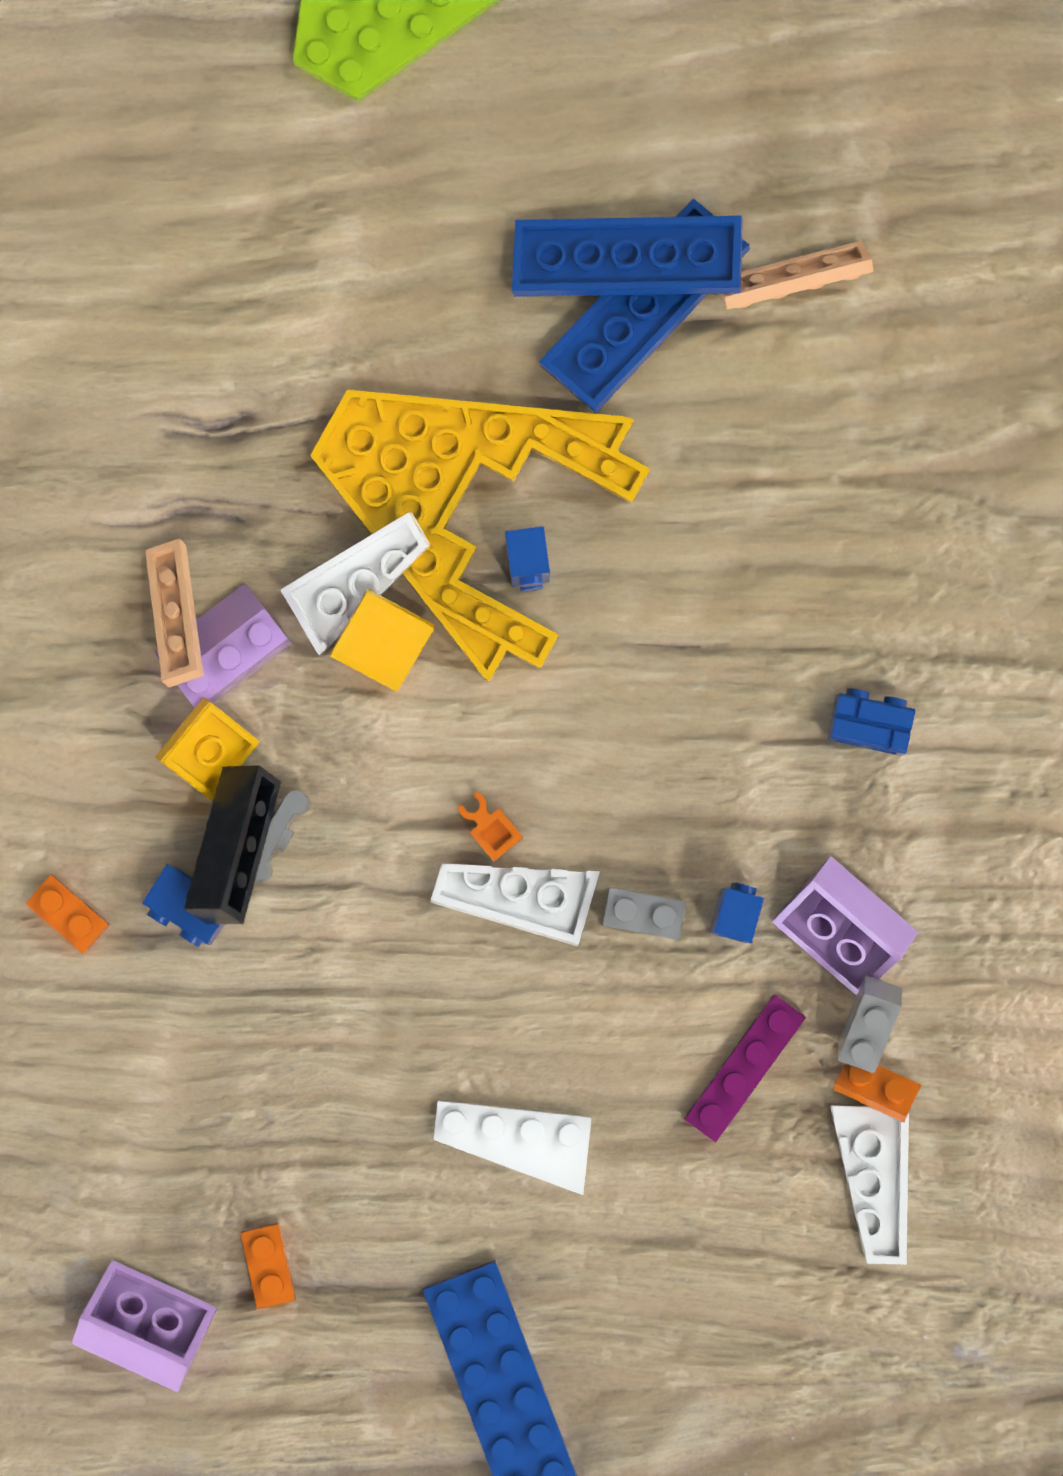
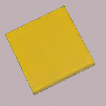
[330,588,435,692]
[155,697,260,801]

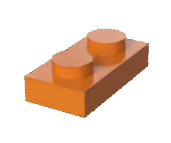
[25,874,111,954]
[833,1063,921,1122]
[240,1223,296,1310]

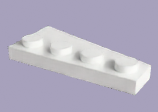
[280,512,431,655]
[431,864,600,947]
[434,1100,591,1195]
[830,1105,909,1265]

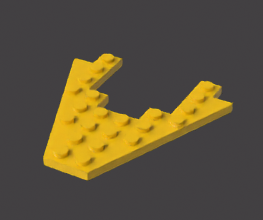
[310,389,650,682]

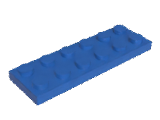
[539,198,750,414]
[512,215,743,297]
[423,1260,577,1476]

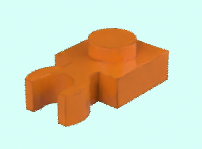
[458,791,524,862]

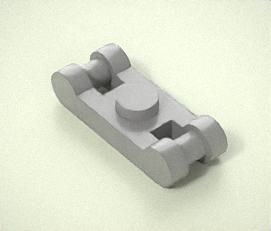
[255,790,310,882]

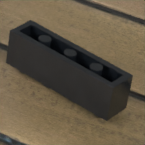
[184,765,281,924]

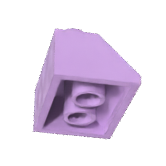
[154,583,292,708]
[772,856,919,996]
[72,1260,217,1392]

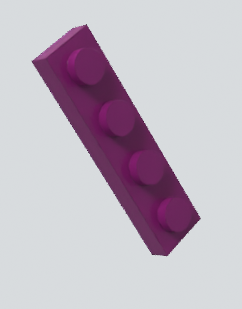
[684,994,806,1143]

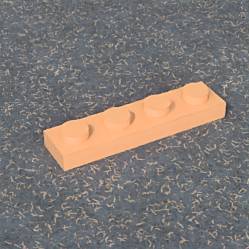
[720,240,873,310]
[145,538,204,687]

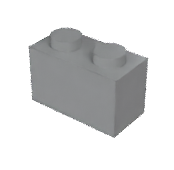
[602,887,686,940]
[838,975,902,1073]

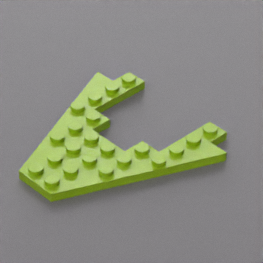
[293,0,500,103]

